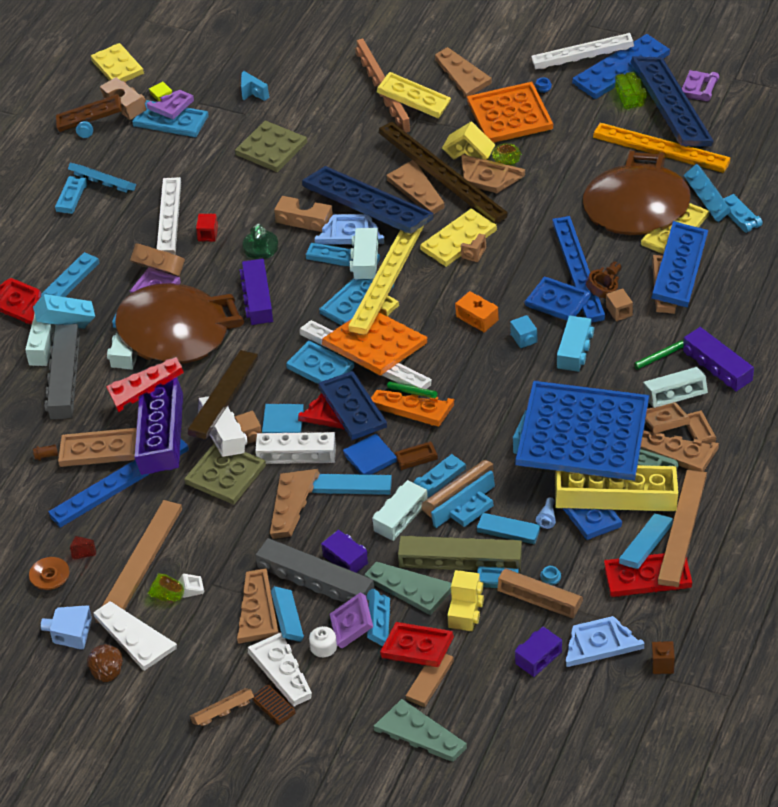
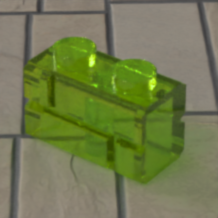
[615,72,647,109]

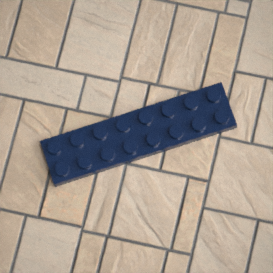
[630,56,713,147]
[302,166,433,234]

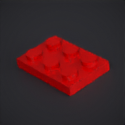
[380,622,454,667]

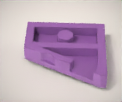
[147,90,194,119]

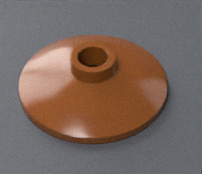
[29,557,70,590]

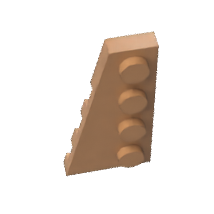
[435,47,492,98]
[386,160,444,214]
[641,431,719,472]
[270,469,320,539]

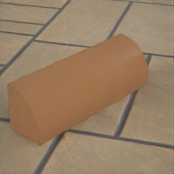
[422,460,494,518]
[498,568,583,619]

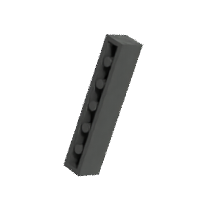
[45,324,80,419]
[256,538,374,603]

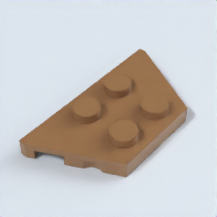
[462,154,525,193]

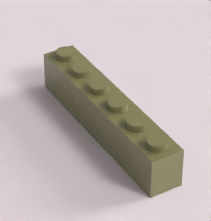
[398,536,522,572]

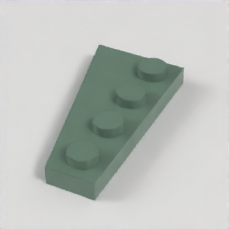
[364,562,452,615]
[374,699,467,762]

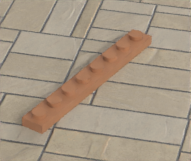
[355,39,410,133]

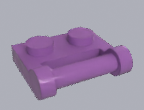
[682,70,719,101]

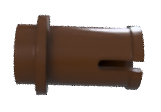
[33,444,58,461]

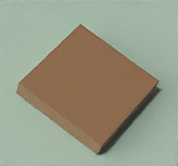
[645,402,690,434]

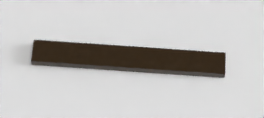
[188,350,258,439]

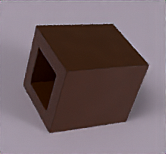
[652,641,675,674]

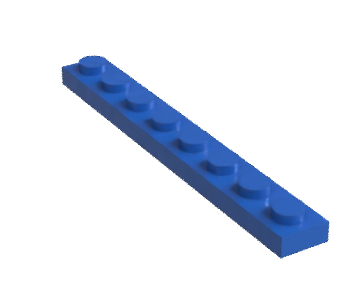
[552,216,605,322]
[48,439,189,528]

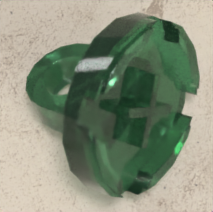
[242,224,278,259]

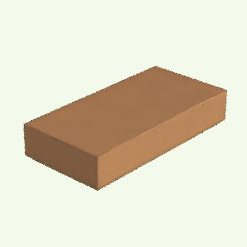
[686,410,716,444]

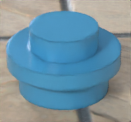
[76,121,93,138]
[540,566,561,585]

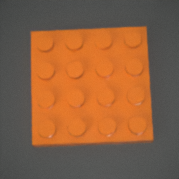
[467,82,553,143]
[322,312,427,376]

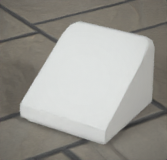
[177,574,204,598]

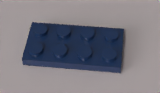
[318,371,387,440]

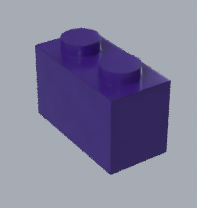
[321,530,368,573]
[515,626,562,677]

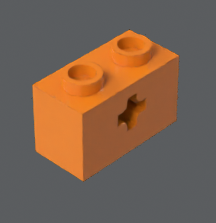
[455,291,499,333]

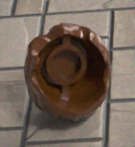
[87,644,123,682]

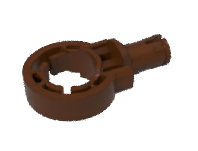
[586,261,621,298]

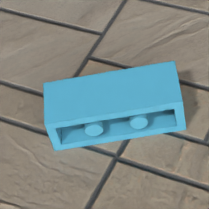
[33,294,95,329]
[557,316,594,372]

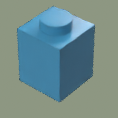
[510,315,537,348]

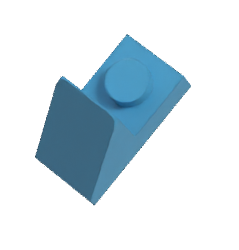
[241,71,269,101]

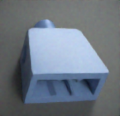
[41,606,92,649]

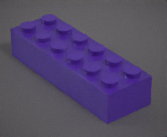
[135,377,183,475]

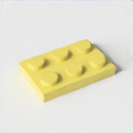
[91,43,144,82]

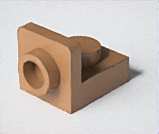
[460,233,486,262]

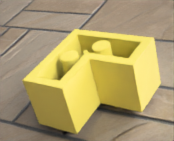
[442,121,495,160]
[448,570,484,631]

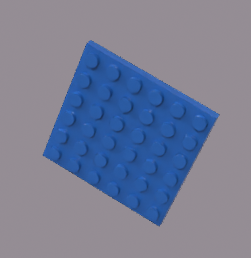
[515,381,649,481]

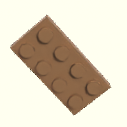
[58,428,137,467]

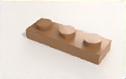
[190,688,254,726]

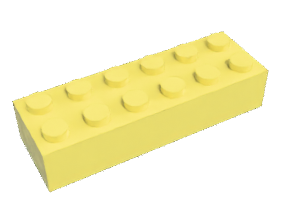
[555,465,678,511]

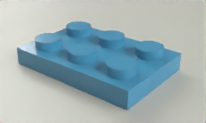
[286,341,354,384]

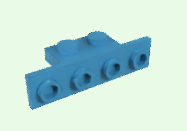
[431,470,495,528]

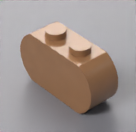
[130,243,185,277]

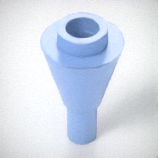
[536,497,556,529]

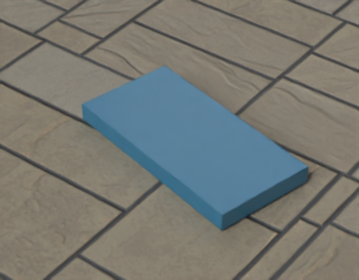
[132,100,208,138]
[319,273,394,325]

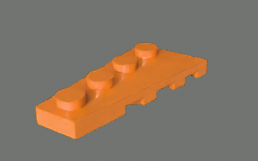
[371,390,454,427]

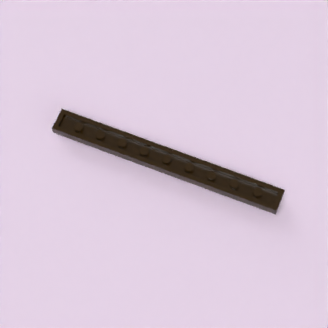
[378,122,508,224]

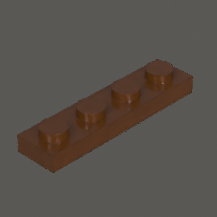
[56,94,122,132]

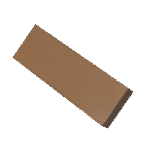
[406,654,454,707]

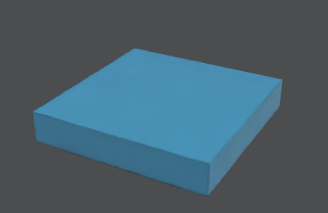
[262,404,304,433]

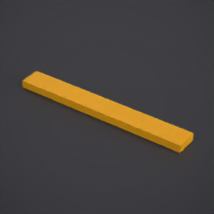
[593,123,730,173]

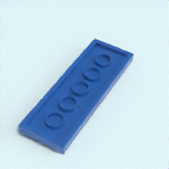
[572,34,670,99]
[651,221,708,308]

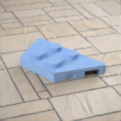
[315,214,384,245]
[566,616,644,667]

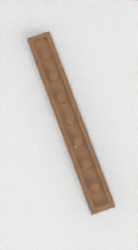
[658,470,707,587]
[95,500,182,623]

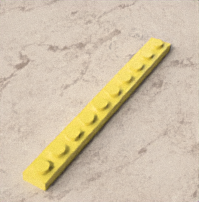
[349,226,424,335]

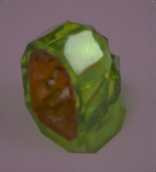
[492,143,521,165]
[147,573,184,602]

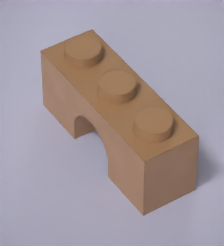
[100,77,147,120]
[274,196,333,232]

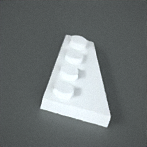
[94,602,177,671]
[248,632,312,707]

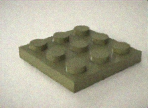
[235,120,307,172]
[184,443,266,505]

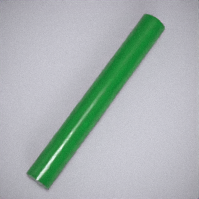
[634,340,683,370]
[387,382,437,399]

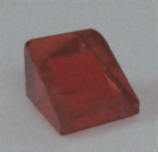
[70,536,96,559]

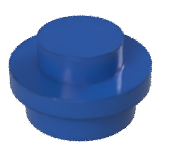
[535,77,552,93]

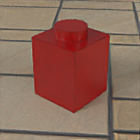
[196,214,218,241]

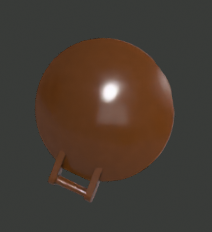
[583,151,690,235]
[115,283,244,364]

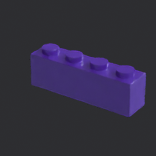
[239,259,273,325]
[683,327,754,392]

